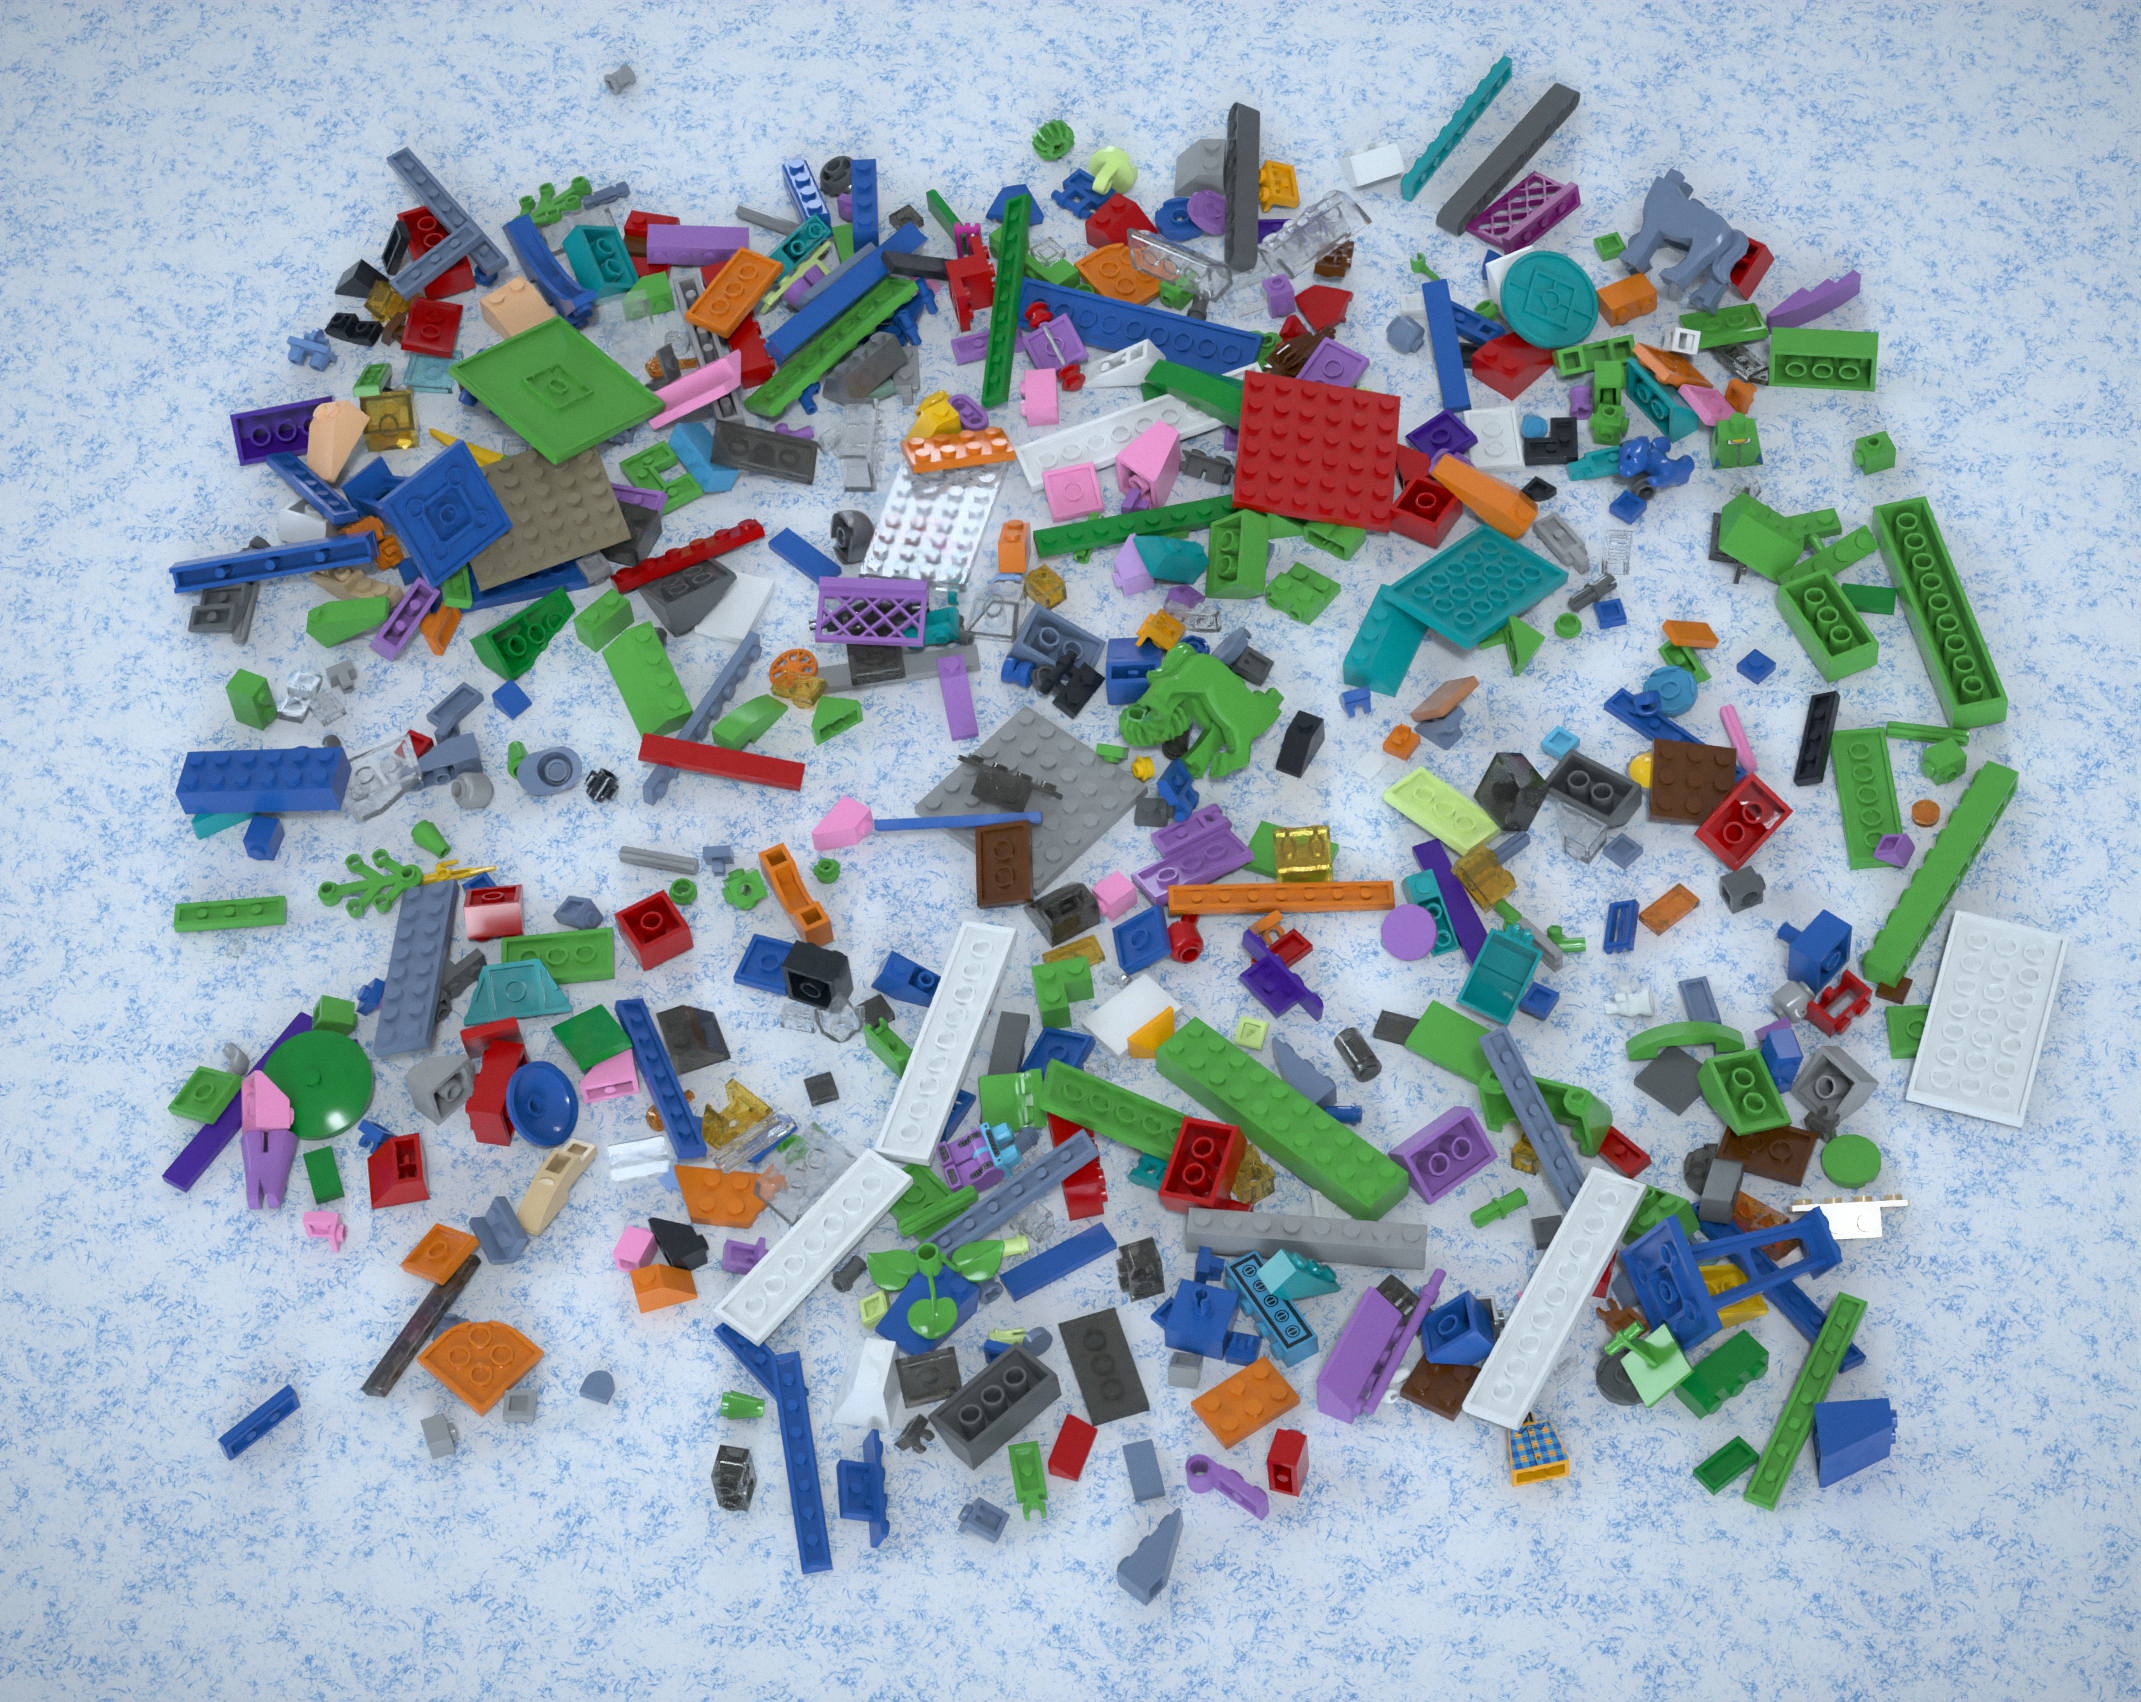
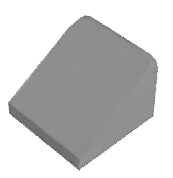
[1168,1352,1204,1389]

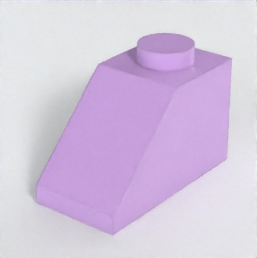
[1111,533,1155,597]

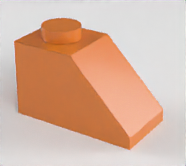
[629,1263,698,1314]

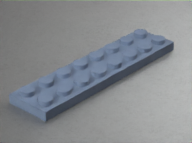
[373,879,459,1058]

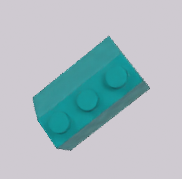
[562,225,639,305]
[1626,358,1699,443]

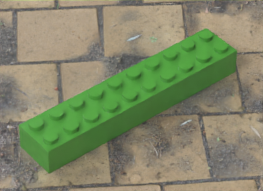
[1871,496,2008,729]
[1155,1016,1409,1221]

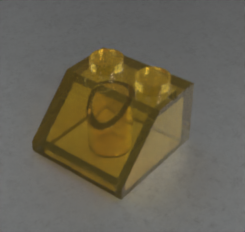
[359,390,420,452]

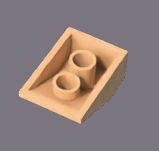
[479,275,556,340]
[306,400,370,483]

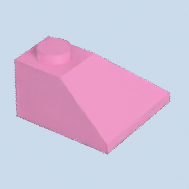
[241,1070,294,1136]

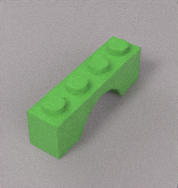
[989,226,1080,289]

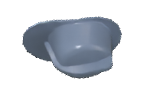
[517,746,582,795]

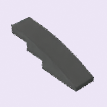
[979,1011,1030,1125]

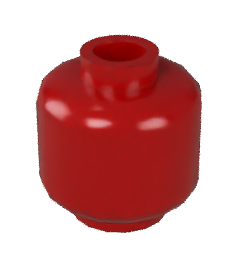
[1168,921,1204,963]

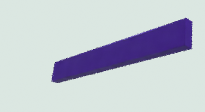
[162,1011,313,1193]

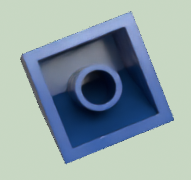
[1812,1398,1898,1488]

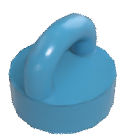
[1520,415,1548,438]

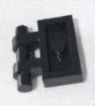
[1039,650,1106,719]

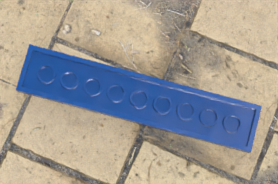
[1017,277,1264,375]

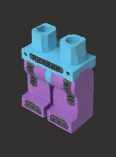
[936,1122,1023,1193]

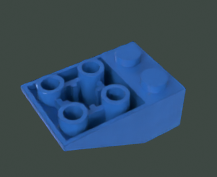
[1106,637,1163,704]

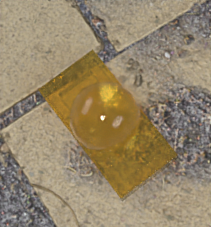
[770,669,829,709]

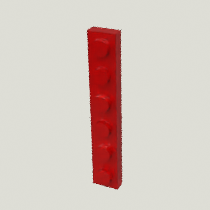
[609,519,766,593]

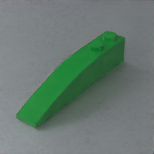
[1144,359,1243,431]

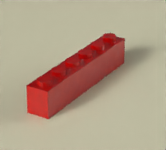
[700,260,776,390]

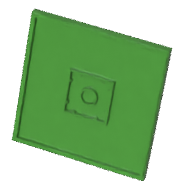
[448,315,666,465]

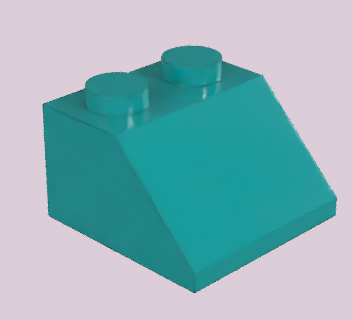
[1133,536,1209,584]

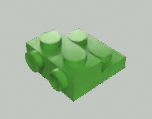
[1265,562,1341,626]

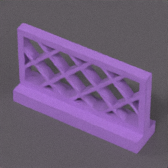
[815,576,929,647]

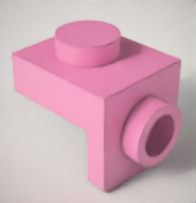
[303,1210,347,1252]

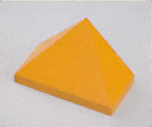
[1127,1006,1176,1059]

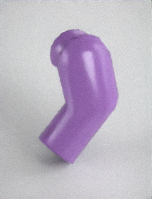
[774,423,814,445]

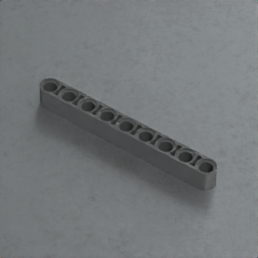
[1436,83,1580,236]
[1224,102,1260,275]

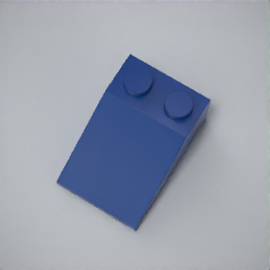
[875,1264,980,1362]

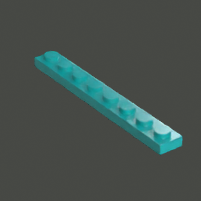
[1400,55,1512,202]

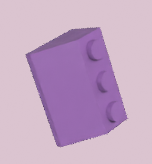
[1388,1106,1498,1205]

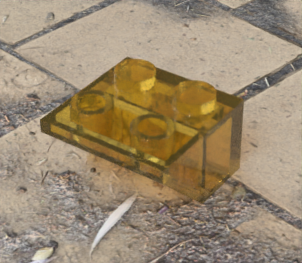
[1273,825,1333,883]

